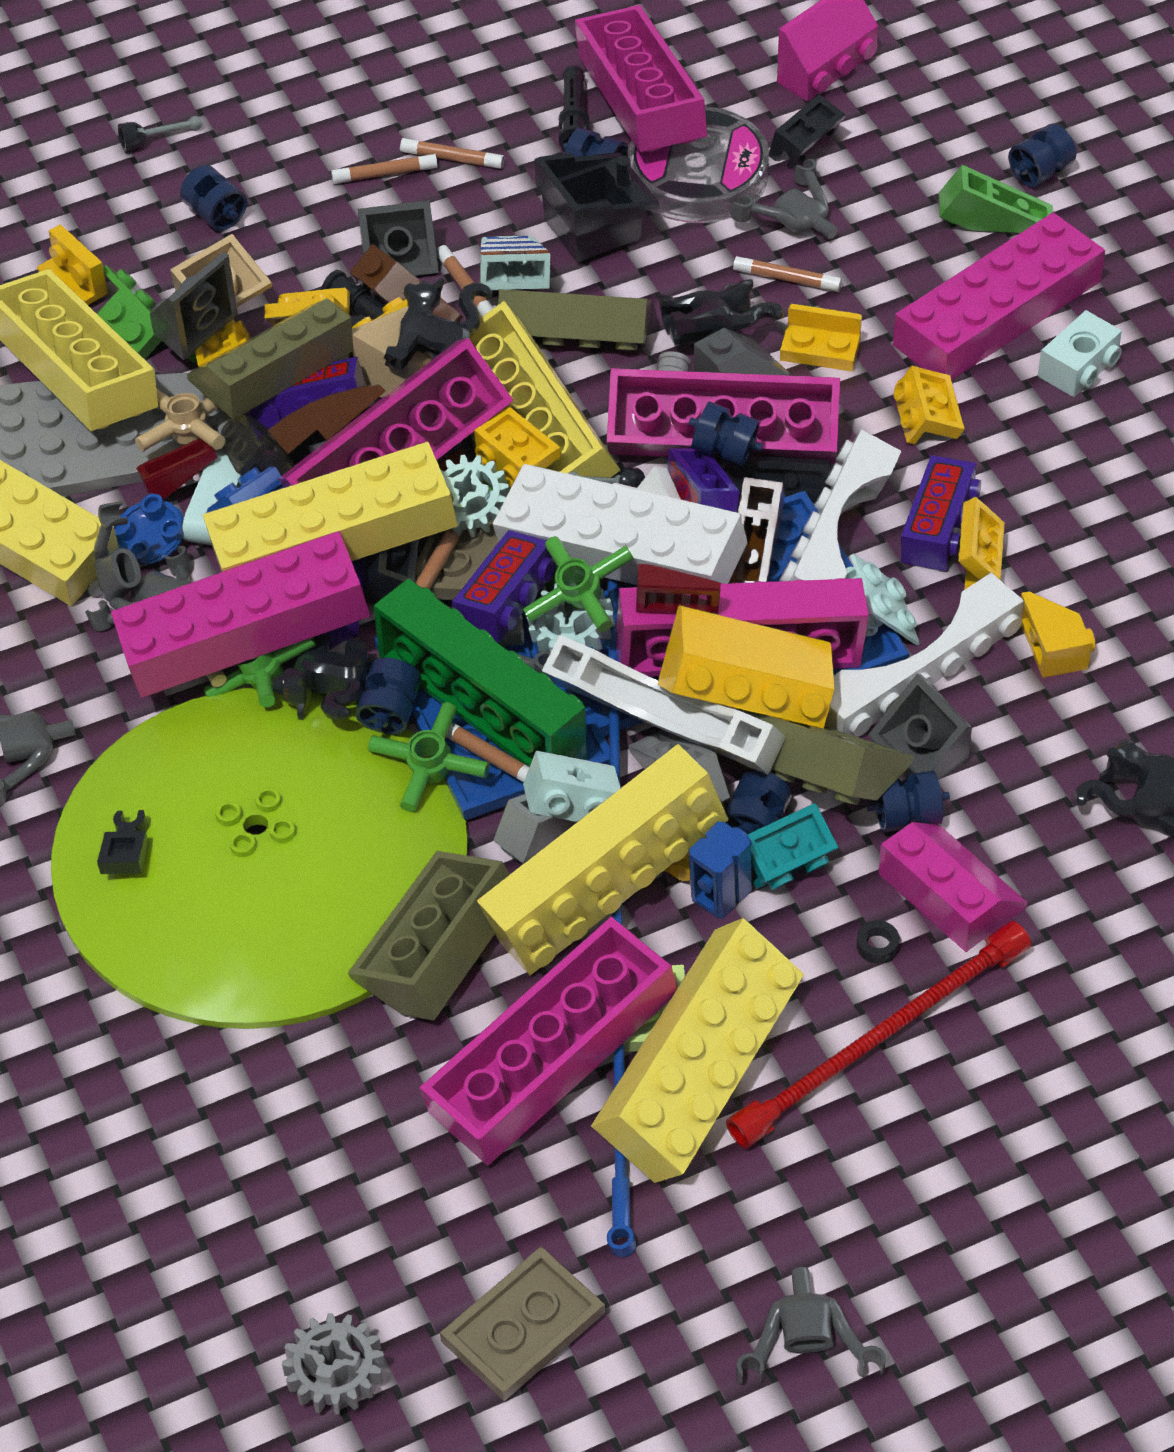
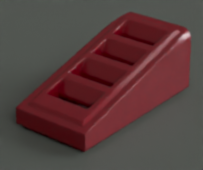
[136,438,217,500]
[636,564,721,614]

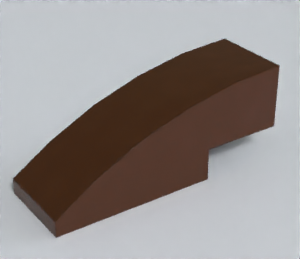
[267,384,385,454]

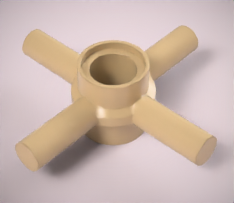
[135,388,225,452]

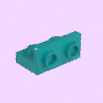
[748,803,839,891]

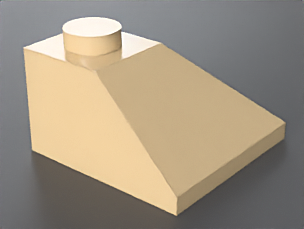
[170,234,273,307]
[352,306,432,397]

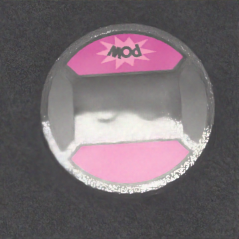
[628,106,769,223]

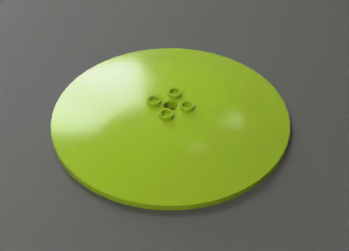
[51,687,468,1029]

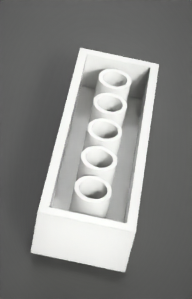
[492,464,747,585]

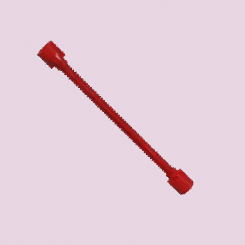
[726,921,1031,1149]

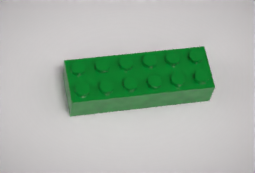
[374,578,587,767]

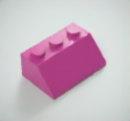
[777,0,878,101]
[878,822,1028,952]

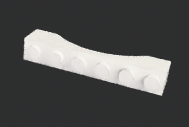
[779,429,901,581]
[824,573,1024,737]
[542,635,786,775]

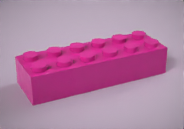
[575,5,707,152]
[893,212,1105,381]
[278,338,514,488]
[607,368,840,464]
[111,531,371,698]
[615,578,869,677]
[419,917,677,1166]

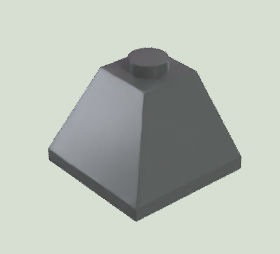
[694,328,793,376]

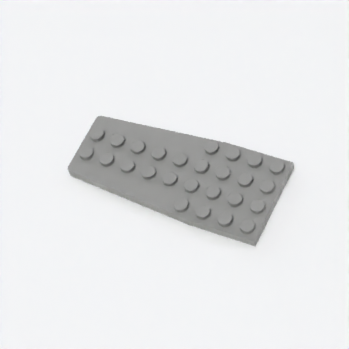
[0,373,263,496]

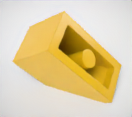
[1021,591,1096,678]

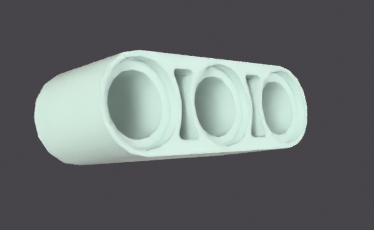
[182,452,253,545]

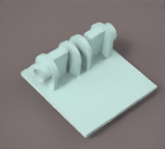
[845,553,920,646]

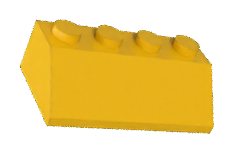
[657,605,834,729]

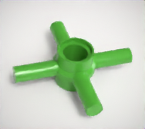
[523,536,634,632]
[204,637,317,708]
[368,702,490,812]

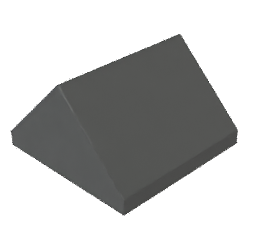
[358,200,439,276]
[868,673,972,780]

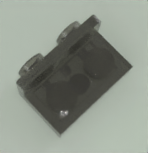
[221,413,295,476]

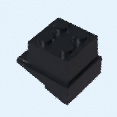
[534,152,660,263]

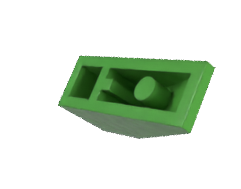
[939,165,1053,233]

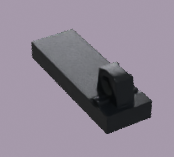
[714,454,830,501]

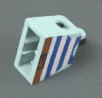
[480,236,550,290]

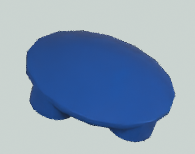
[114,494,184,565]

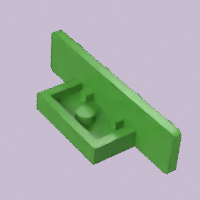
[97,265,197,364]

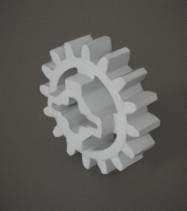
[282,1313,385,1415]

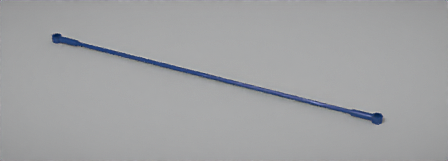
[607,578,636,1257]

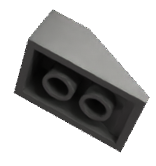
[150,251,238,360]

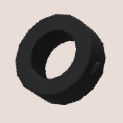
[856,920,900,964]

